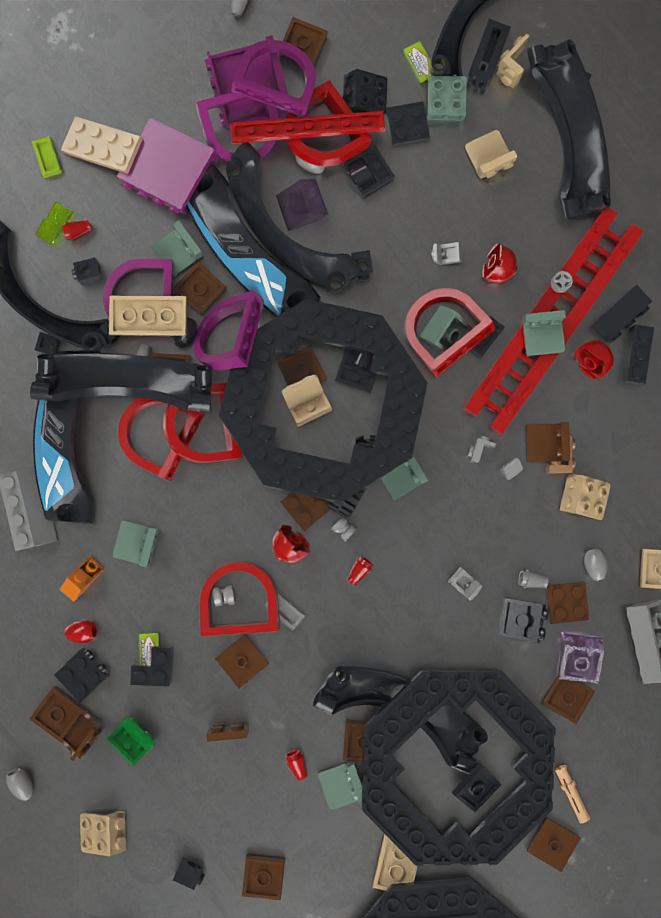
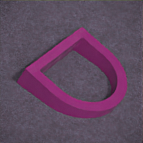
[231,40,316,117]
[195,82,279,162]
[103,259,173,337]
[193,290,264,370]

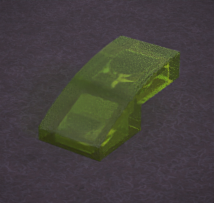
[35,201,74,244]

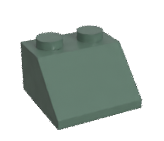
[420,305,473,354]

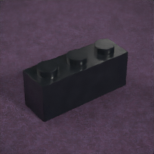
[591,285,652,342]
[621,324,654,387]

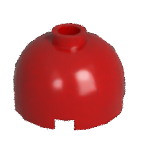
[482,244,518,283]
[575,340,614,379]
[272,525,310,563]

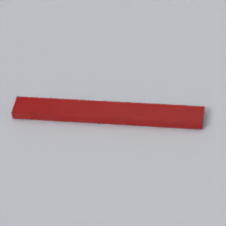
[230,111,386,144]

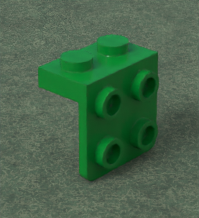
[105,717,156,767]

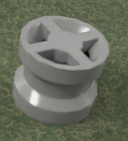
[550,271,573,293]

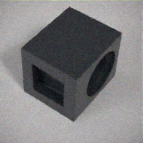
[351,250,373,281]
[72,257,103,285]
[173,857,205,890]

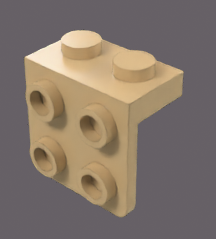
[497,34,530,89]
[465,130,517,179]
[282,375,333,427]
[559,473,610,520]
[80,811,126,856]

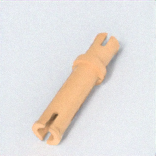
[555,764,591,823]

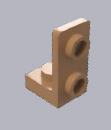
[546,434,576,474]

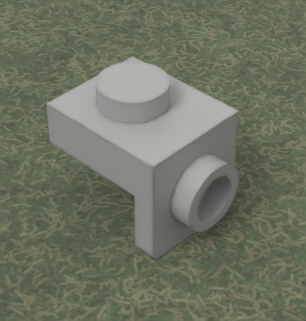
[431,242,462,265]
[468,436,496,463]
[448,567,483,601]

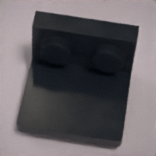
[343,69,388,114]

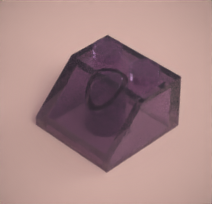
[276,179,328,231]
[559,633,605,683]

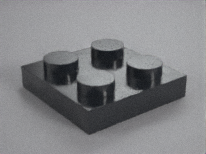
[386,101,430,146]
[452,764,502,812]

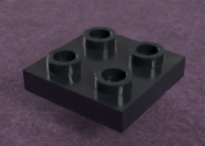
[343,145,395,198]
[335,348,377,393]

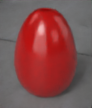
[64,620,97,643]

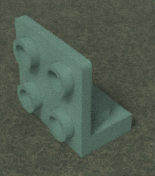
[426,76,467,121]
[151,220,204,277]
[522,310,566,356]
[380,455,428,500]
[112,520,159,567]
[318,761,362,810]

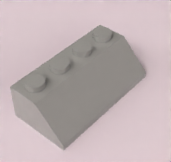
[0,468,58,551]
[626,599,661,684]

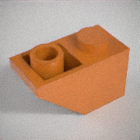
[59,556,104,602]

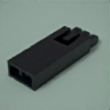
[467,19,511,91]

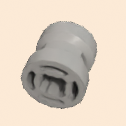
[331,516,358,541]
[213,585,235,607]

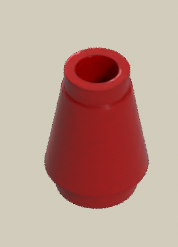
[61,219,91,240]
[347,556,373,586]
[285,749,308,781]

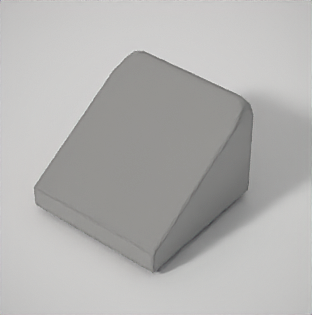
[500,458,523,480]

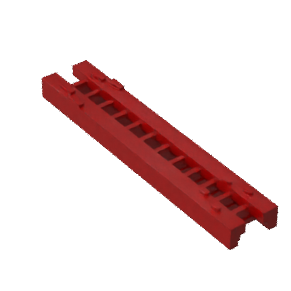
[463,207,644,435]

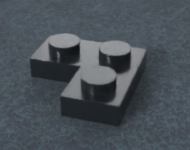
[130,646,172,687]

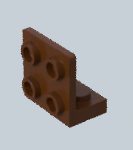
[527,422,570,462]

